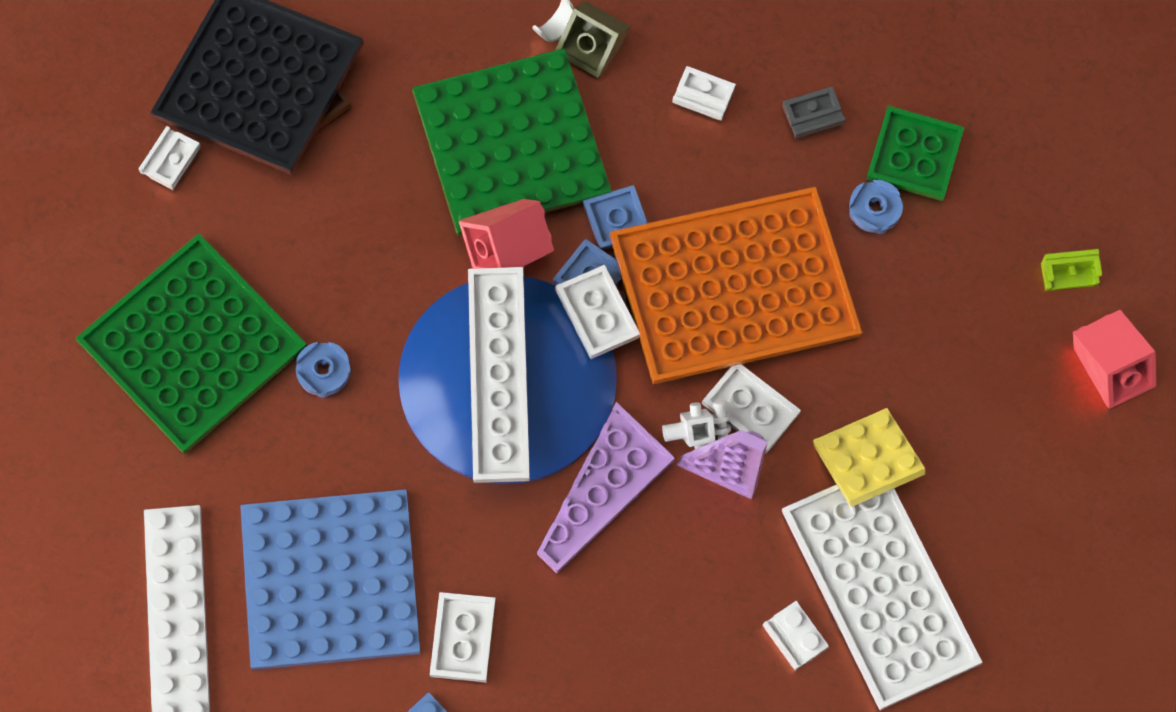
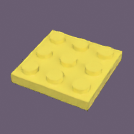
[813,408,925,507]

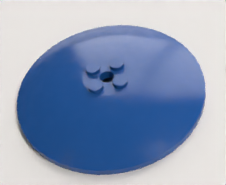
[399,276,617,484]

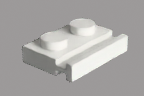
[672,66,736,121]
[139,126,201,190]
[762,601,829,671]

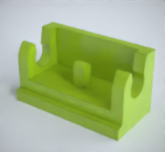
[1041,249,1102,291]

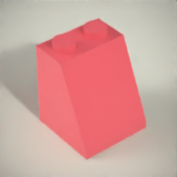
[459,199,554,269]
[1073,310,1157,409]

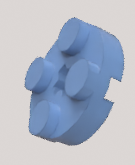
[849,180,903,234]
[296,342,351,398]

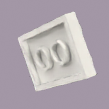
[555,265,640,359]
[702,364,801,454]
[430,592,495,683]

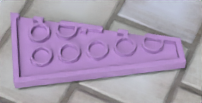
[677,430,768,499]

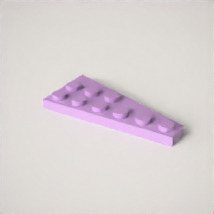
[537,402,675,574]

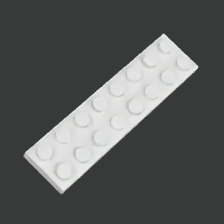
[468,267,530,483]
[144,505,210,712]

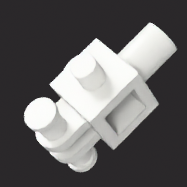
[662,400,731,449]

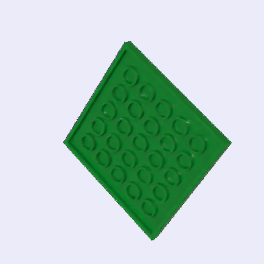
[412,48,612,236]
[75,233,307,455]

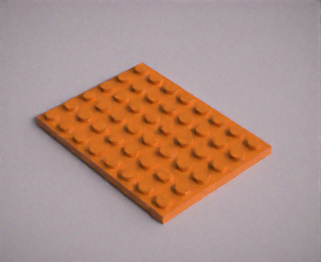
[610,187,862,384]

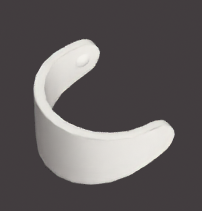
[532,0,574,42]

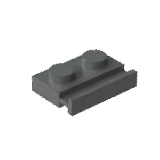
[782,86,846,139]

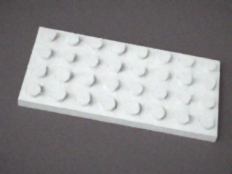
[782,485,982,710]

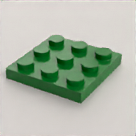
[866,105,964,201]

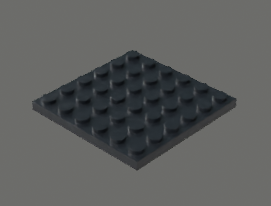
[150,0,364,175]

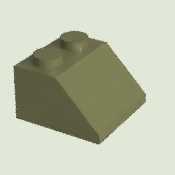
[556,1,630,78]

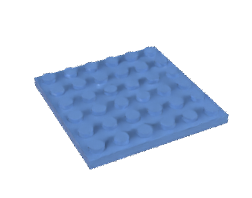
[240,489,421,670]

